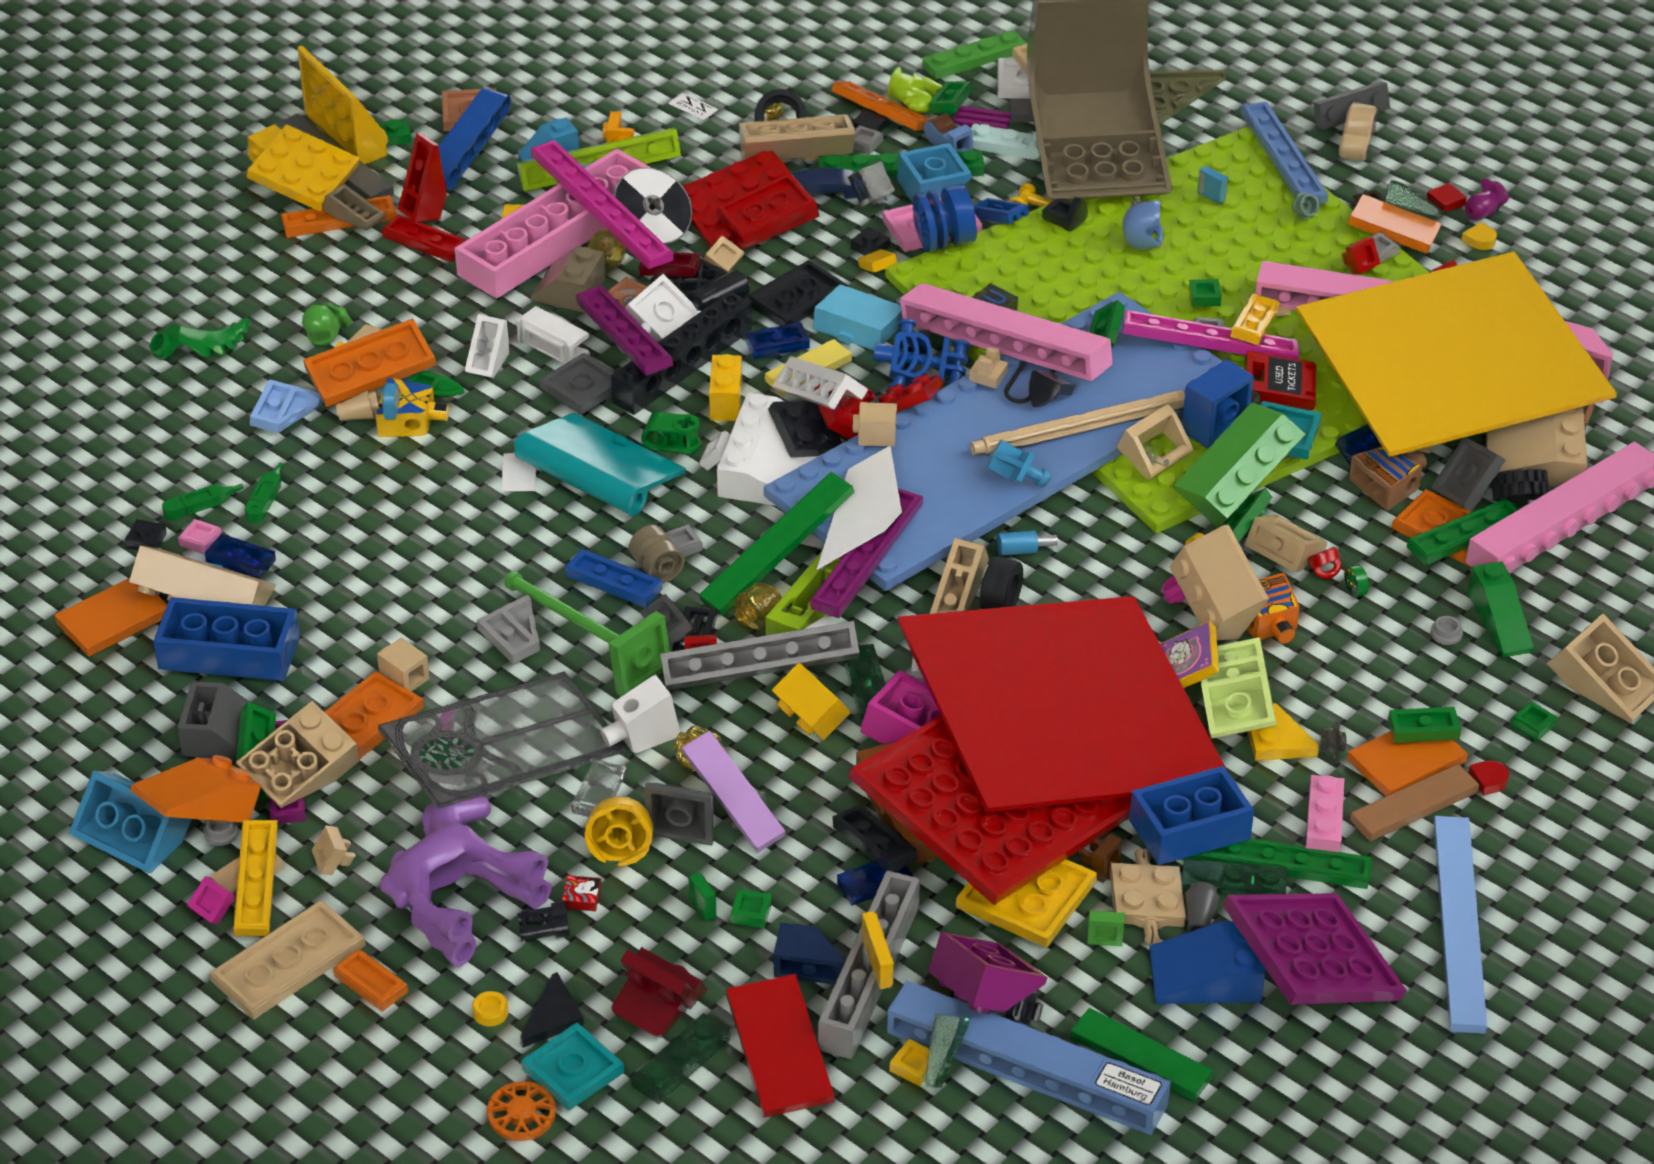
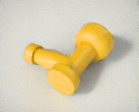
[1008,183,1053,207]

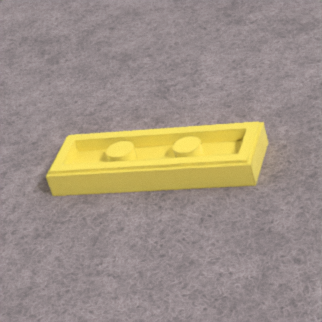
[765,339,852,396]

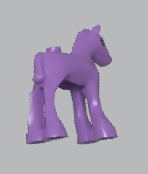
[380,795,552,967]

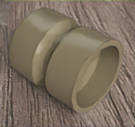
[629,525,685,583]

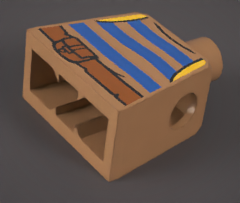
[1349,447,1427,511]

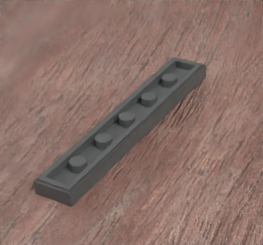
[275,113,394,199]

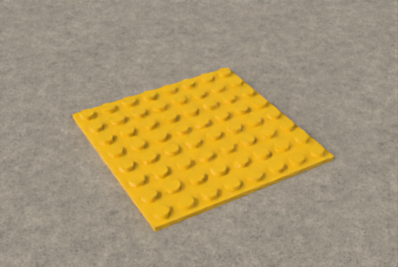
[1296,251,1617,457]

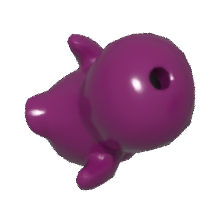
[1465,178,1509,221]

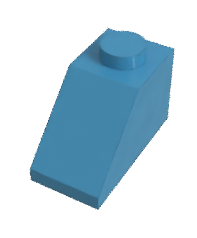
[518,117,579,162]

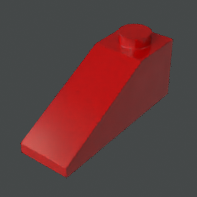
[398,133,447,222]

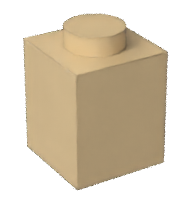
[853,402,897,447]
[377,638,430,691]

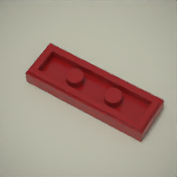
[382,215,467,263]

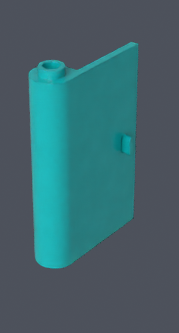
[514,412,686,516]

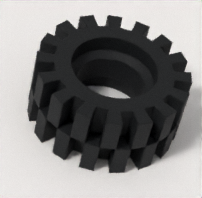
[1492,469,1549,502]

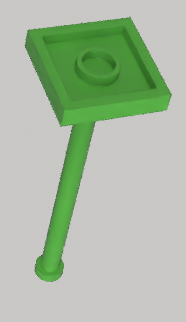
[504,571,670,696]

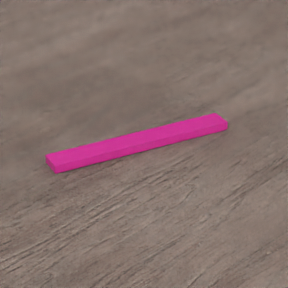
[531,140,673,269]

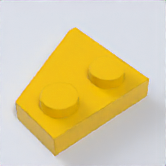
[1247,703,1319,761]

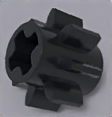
[1004,992,1044,1027]

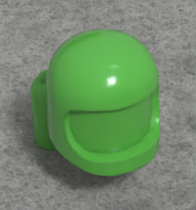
[302,302,352,347]

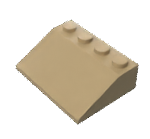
[1485,407,1587,487]

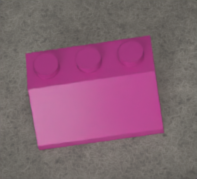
[860,670,941,744]

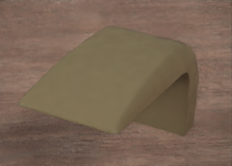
[1027,0,1172,200]

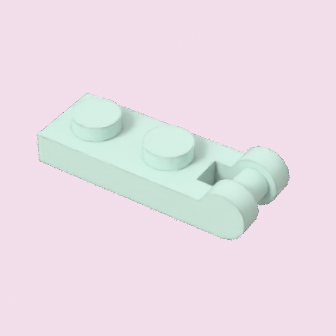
[971,124,1040,160]

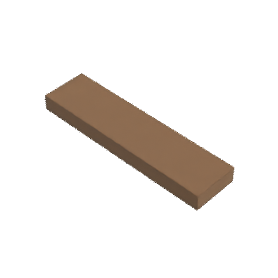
[1350,764,1479,842]

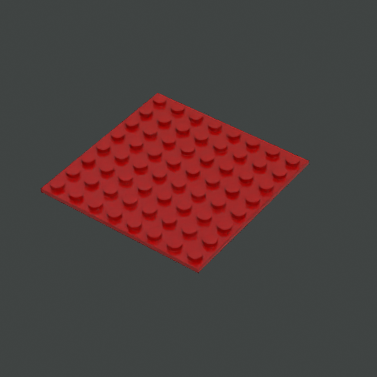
[897,596,1227,812]

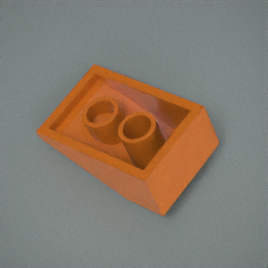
[130,755,261,822]

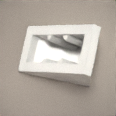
[465,314,509,378]

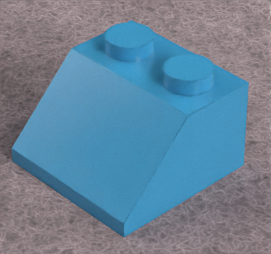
[897,143,972,201]

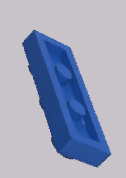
[565,549,663,608]

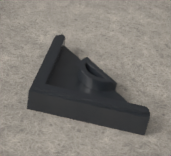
[520,972,584,1048]

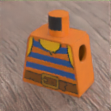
[1246,573,1299,644]

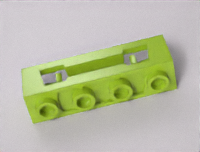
[765,551,844,636]

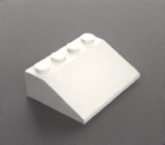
[717,392,818,506]

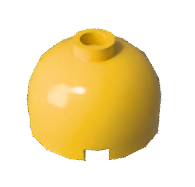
[585,796,653,866]

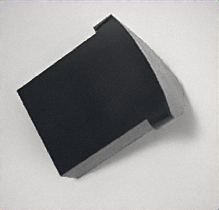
[1042,197,1088,232]
[1029,370,1076,407]

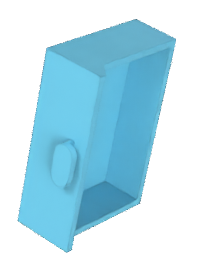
[813,284,903,351]

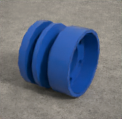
[912,184,977,252]

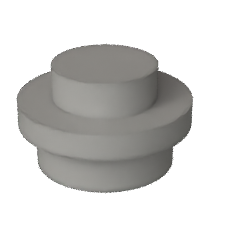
[1430,616,1463,645]
[203,820,238,846]

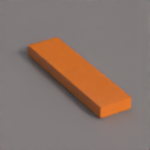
[831,81,930,131]
[281,195,397,238]

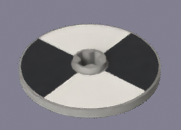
[612,167,692,246]

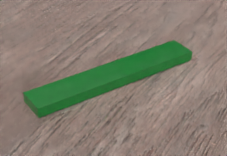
[699,471,855,616]
[1179,838,1372,889]

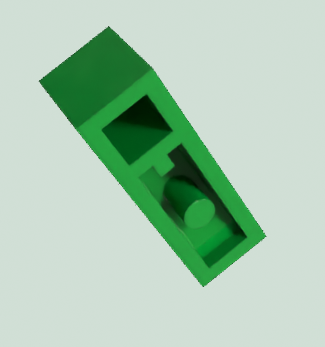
[1468,561,1534,658]

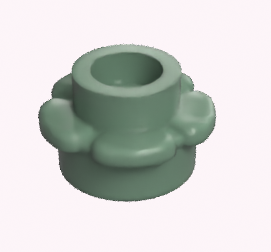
[1292,192,1319,220]

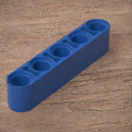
[439,87,511,191]

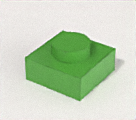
[1087,910,1125,947]

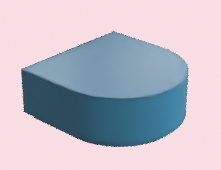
[382,383,400,420]

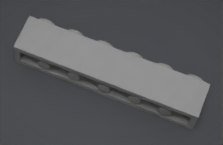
[660,621,859,691]
[818,871,920,1059]

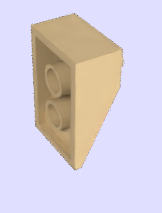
[1547,613,1654,723]

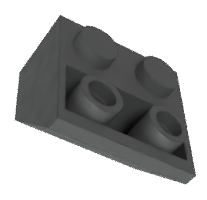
[177,682,250,759]

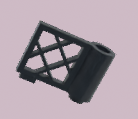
[650,259,750,311]

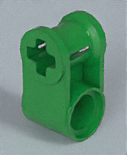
[641,411,702,454]

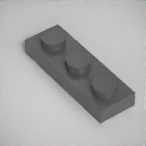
[1313,81,1390,130]

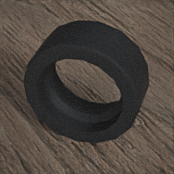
[754,89,807,122]

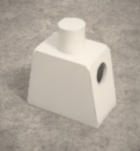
[600,675,681,753]

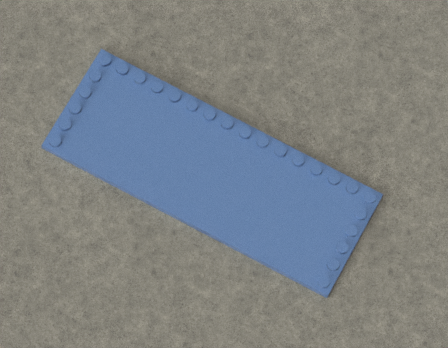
[764,291,1223,591]

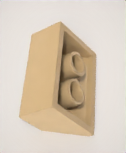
[1169,525,1269,640]

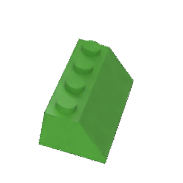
[1173,402,1305,528]

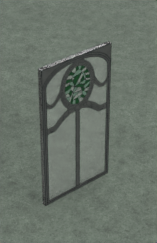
[378,671,627,809]

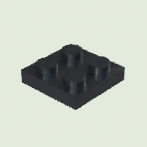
[768,400,842,457]

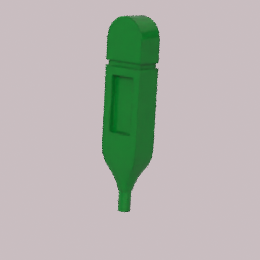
[244,462,283,523]
[162,484,244,520]

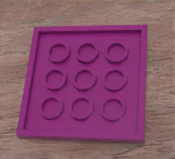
[1222,893,1407,1005]

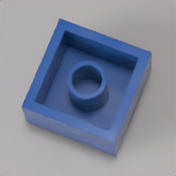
[1182,359,1254,448]

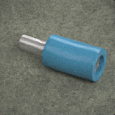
[996,530,1058,556]

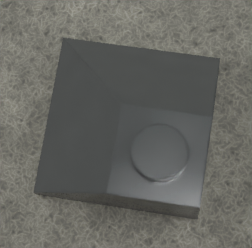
[644,783,714,846]

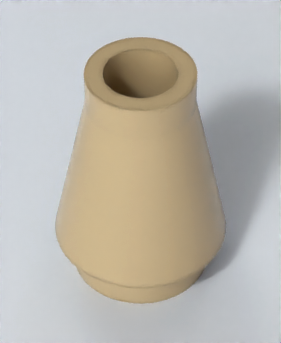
[336,390,380,421]

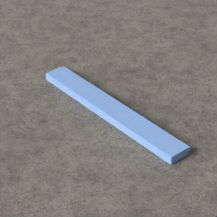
[1434,816,1487,1034]

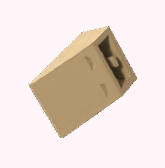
[236,701,359,808]

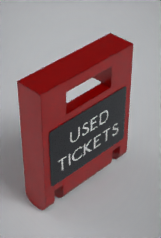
[1244,351,1316,411]

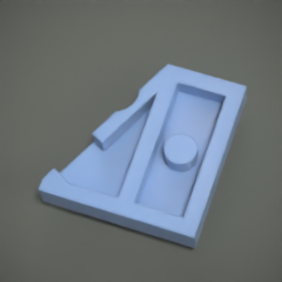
[249,379,323,433]

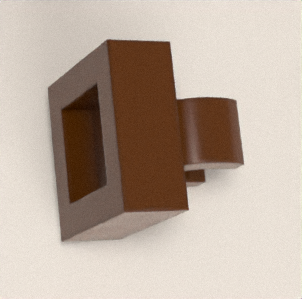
[1080,833,1122,883]

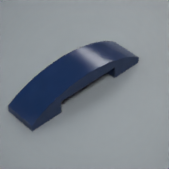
[791,168,873,199]

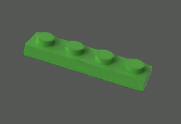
[922,30,1027,80]

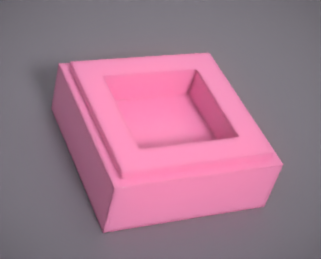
[178,519,222,554]

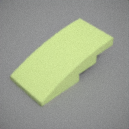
[1201,637,1277,739]

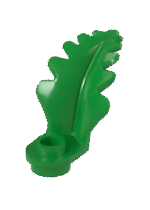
[149,317,250,360]

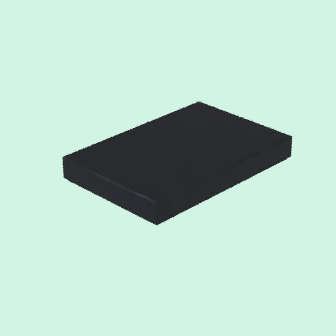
[746,260,848,330]

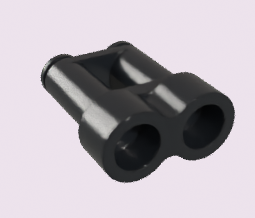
[517,901,570,942]

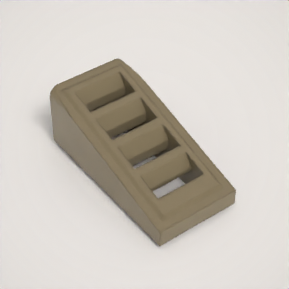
[323,184,386,231]

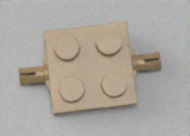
[1109,848,1186,945]

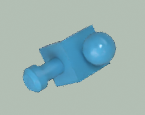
[987,440,1051,488]

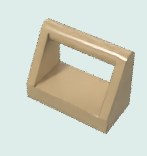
[1117,403,1193,479]
[1244,514,1328,573]

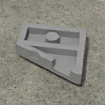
[477,594,540,664]

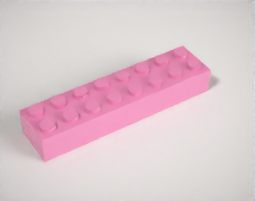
[455,149,651,299]

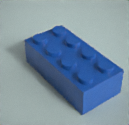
[153,597,300,681]

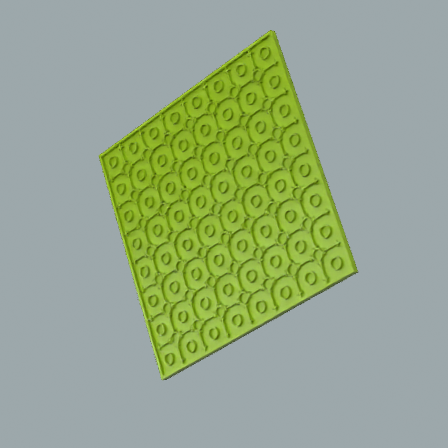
[885,126,1429,534]

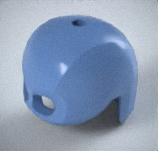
[1122,200,1163,250]

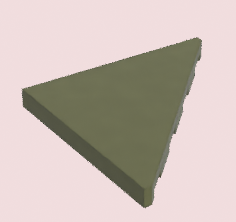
[1149,69,1226,126]

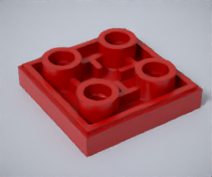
[878,373,944,412]

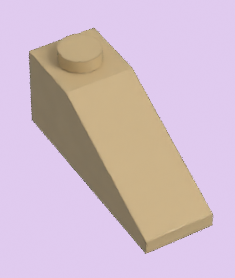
[930,538,989,614]

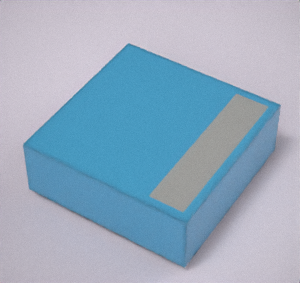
[1197,166,1228,204]

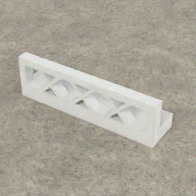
[772,356,868,410]

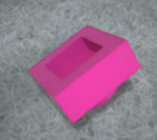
[187,876,236,925]

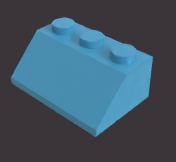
[69,771,191,873]

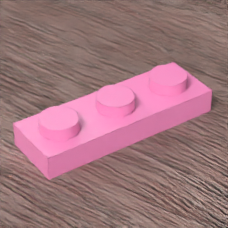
[1306,775,1345,852]

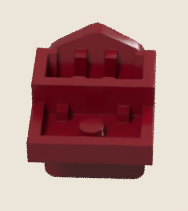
[612,947,707,1038]

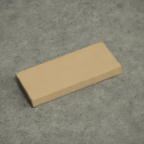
[209,900,366,1020]

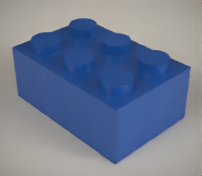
[1129,766,1254,865]

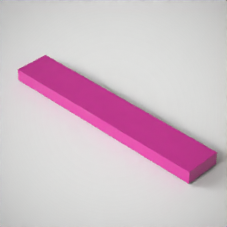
[1122,310,1299,359]

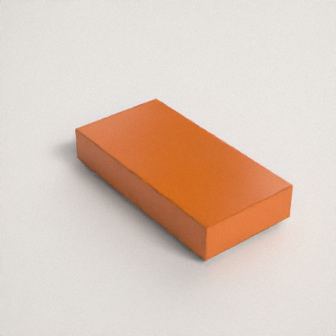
[333,949,408,1012]

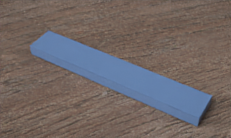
[1241,101,1328,206]

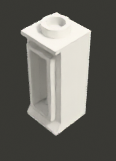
[516,306,590,364]

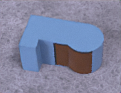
[924,114,973,152]

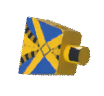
[376,378,449,437]

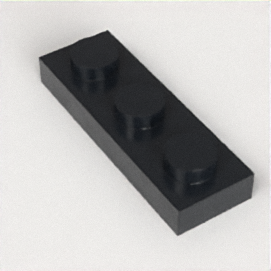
[832,804,918,872]

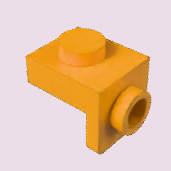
[603,111,634,142]

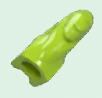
[887,67,942,113]

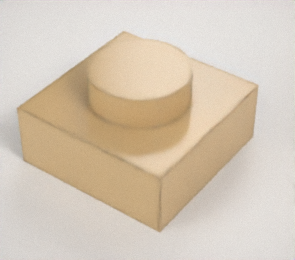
[704,236,745,272]

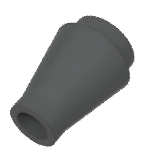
[1185,882,1220,932]

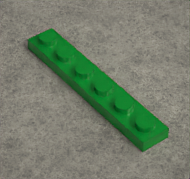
[818,150,985,180]

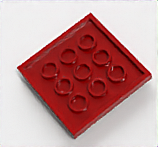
[682,151,820,250]

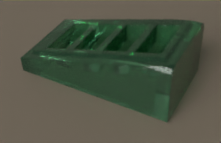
[1385,180,1445,218]
[925,1013,971,1088]

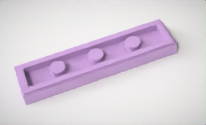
[682,731,785,853]

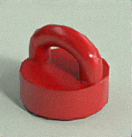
[1307,547,1342,579]

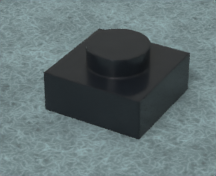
[851,227,890,256]
[125,519,167,550]

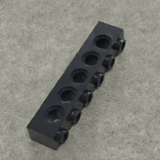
[611,291,752,415]

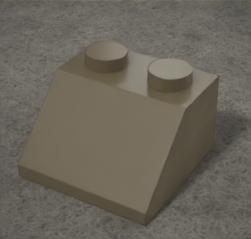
[531,246,606,312]

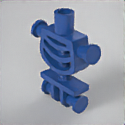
[873,319,970,389]

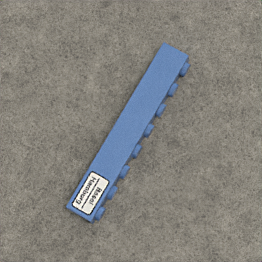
[887,981,1171,1135]

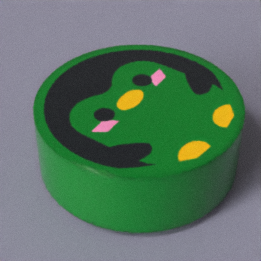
[1344,565,1369,598]

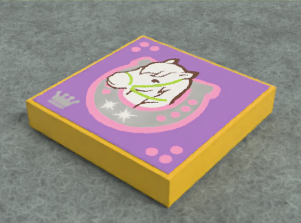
[1160,621,1219,688]

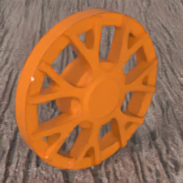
[487,1081,556,1141]

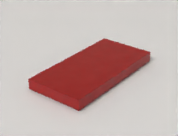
[726,974,834,1118]

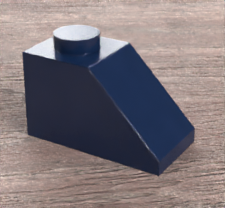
[773,923,845,985]

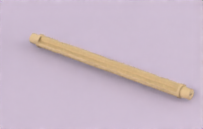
[970,390,1185,455]

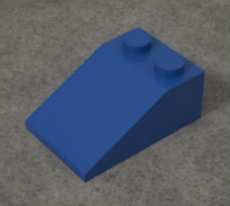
[1149,921,1265,1004]

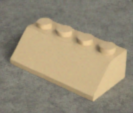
[739,114,855,163]
[129,545,276,606]

